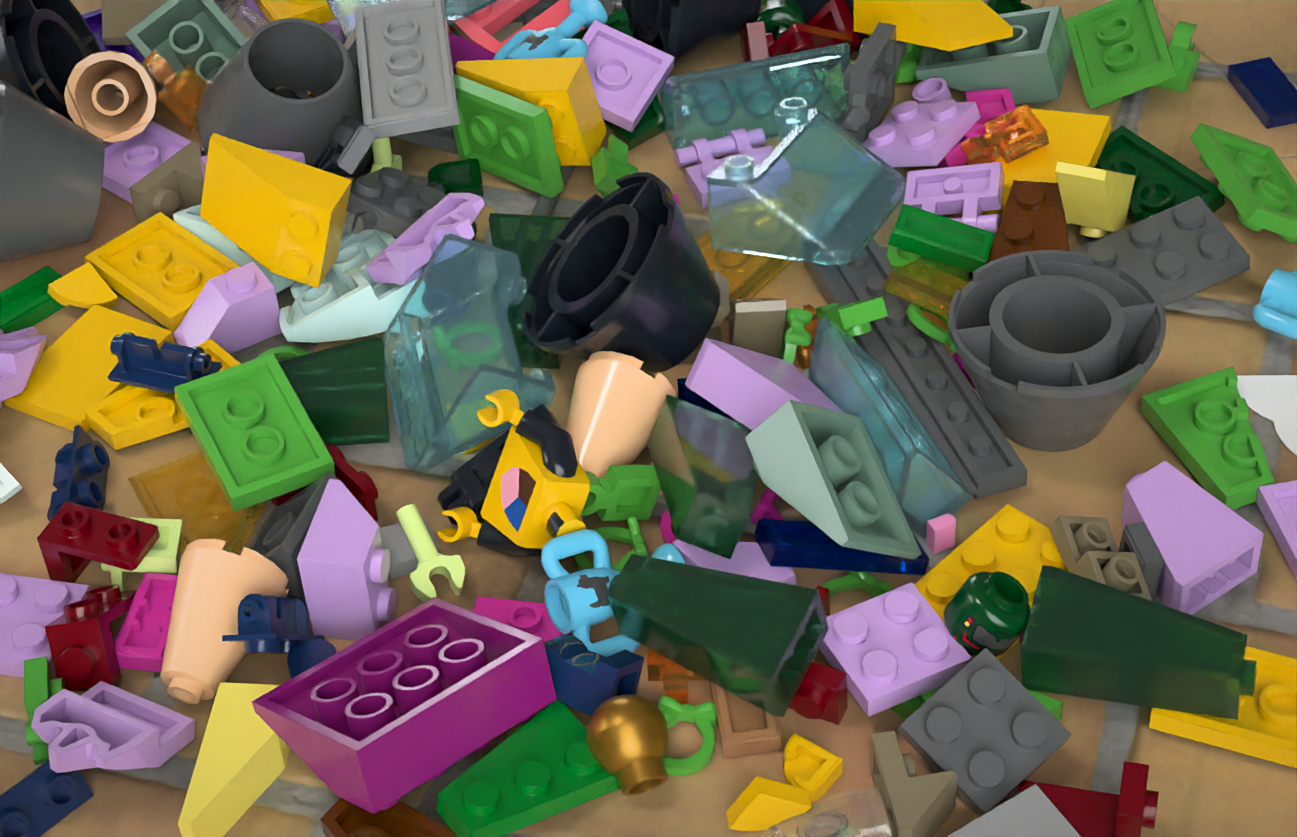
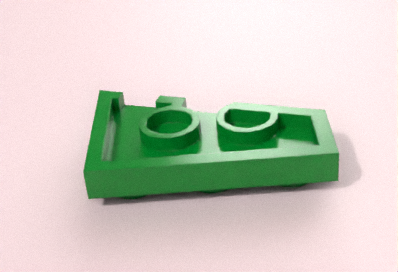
[436,700,621,837]

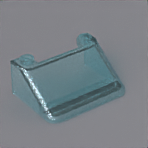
[707,97,907,265]
[382,233,556,472]

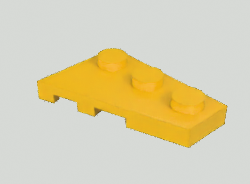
[84,339,241,450]

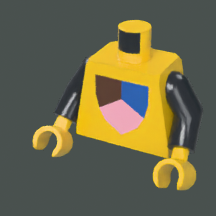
[437,389,590,557]

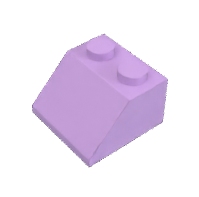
[297,479,397,641]

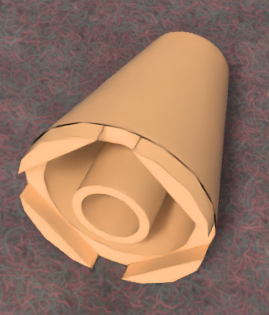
[64,50,158,143]
[565,351,677,478]
[160,539,289,704]

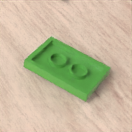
[1064,0,1177,110]
[452,74,565,198]
[1190,123,1297,243]
[174,353,335,512]

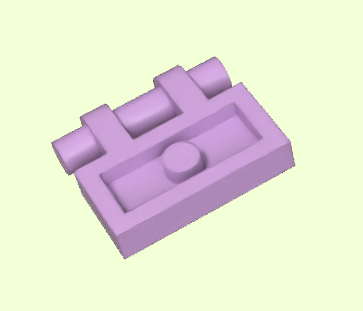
[674,128,789,209]
[903,162,1005,234]

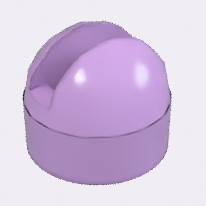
[912,78,951,104]

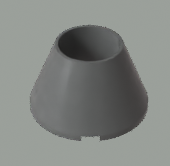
[198,18,374,178]
[0,80,105,263]
[948,250,1166,452]

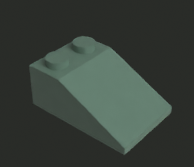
[125,0,247,121]
[915,5,1072,105]
[745,400,921,560]

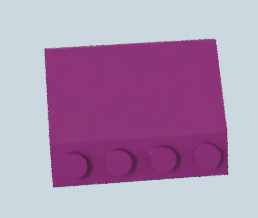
[252,597,557,814]

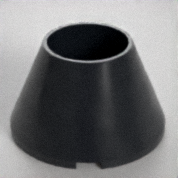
[0,0,106,142]
[621,0,761,69]
[522,172,721,373]

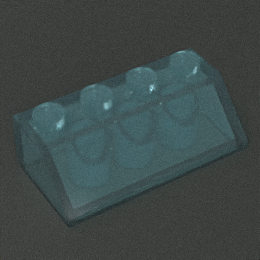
[660,43,850,151]
[808,316,973,539]

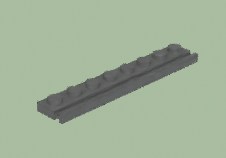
[796,220,1027,506]

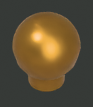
[586,695,669,796]

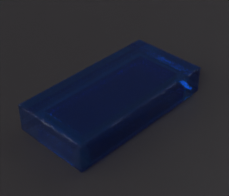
[1227,57,1297,129]

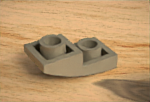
[1049,516,1152,607]

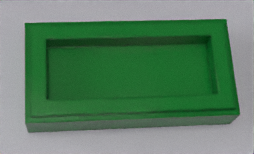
[888,204,995,273]
[0,266,65,334]

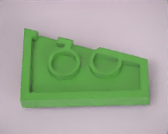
[1140,366,1274,510]

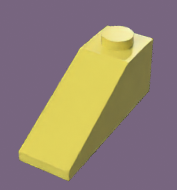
[1055,161,1135,238]
[178,682,290,837]

